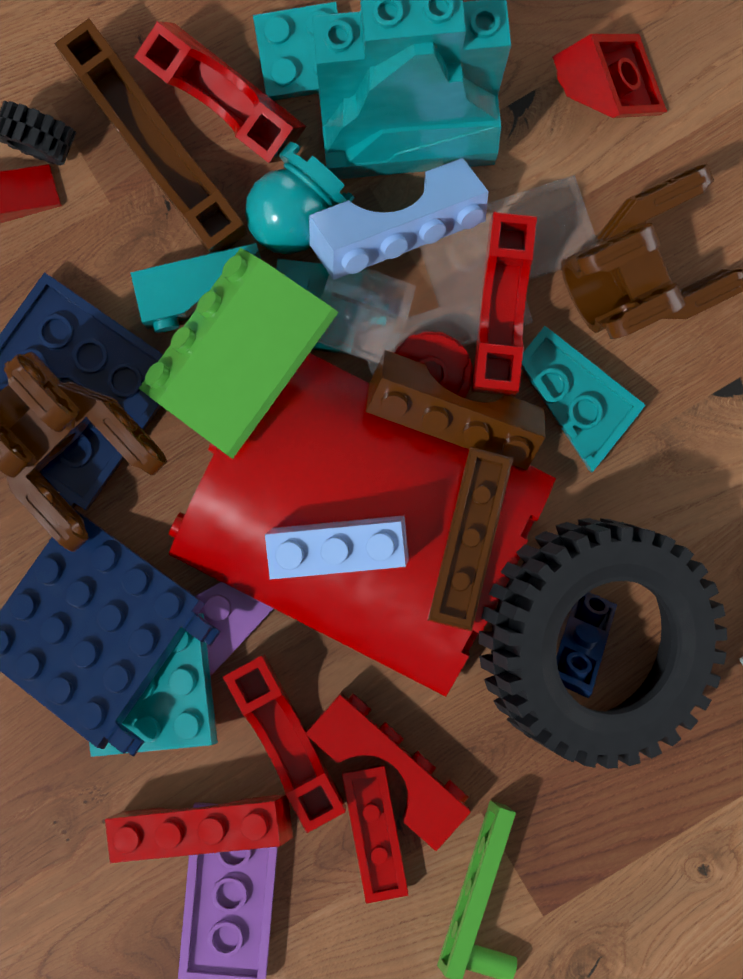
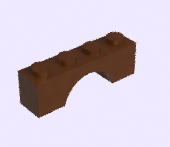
[366,350,545,470]

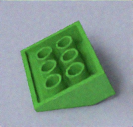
[139,248,339,459]

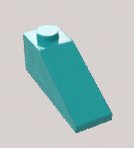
[130,243,261,333]

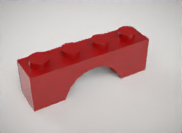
[134,21,307,163]
[472,212,537,396]
[223,654,346,833]
[305,692,471,851]
[105,794,293,863]

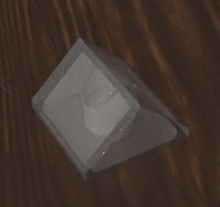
[318,268,416,364]

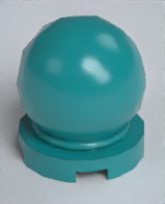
[245,141,355,254]

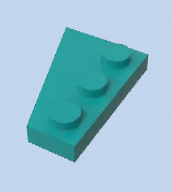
[521,326,646,473]

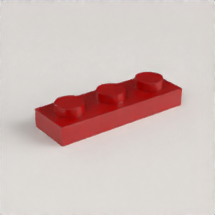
[342,764,409,904]

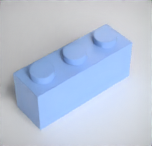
[265,516,409,580]

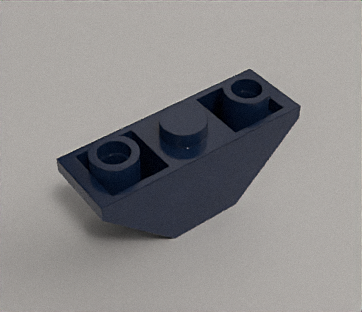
[556,592,617,699]

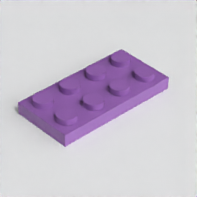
[178,802,278,979]

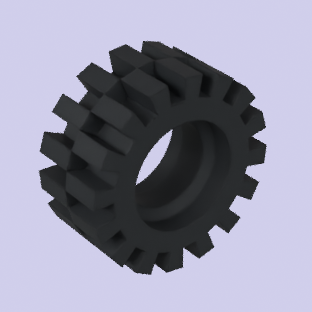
[0,101,76,166]

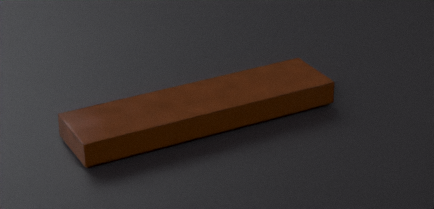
[427,447,513,632]

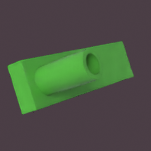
[437,800,517,979]

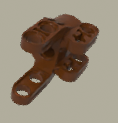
[561,164,743,339]
[0,352,167,552]

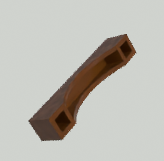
[54,18,247,254]

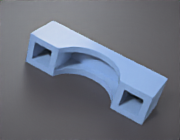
[309,158,489,280]

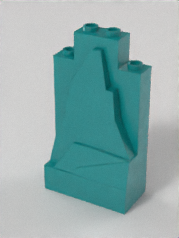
[312,0,511,180]

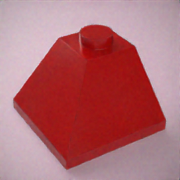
[552,34,667,118]

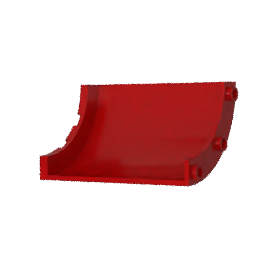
[168,353,556,697]

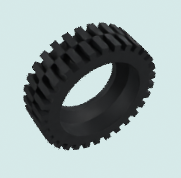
[479,518,727,769]

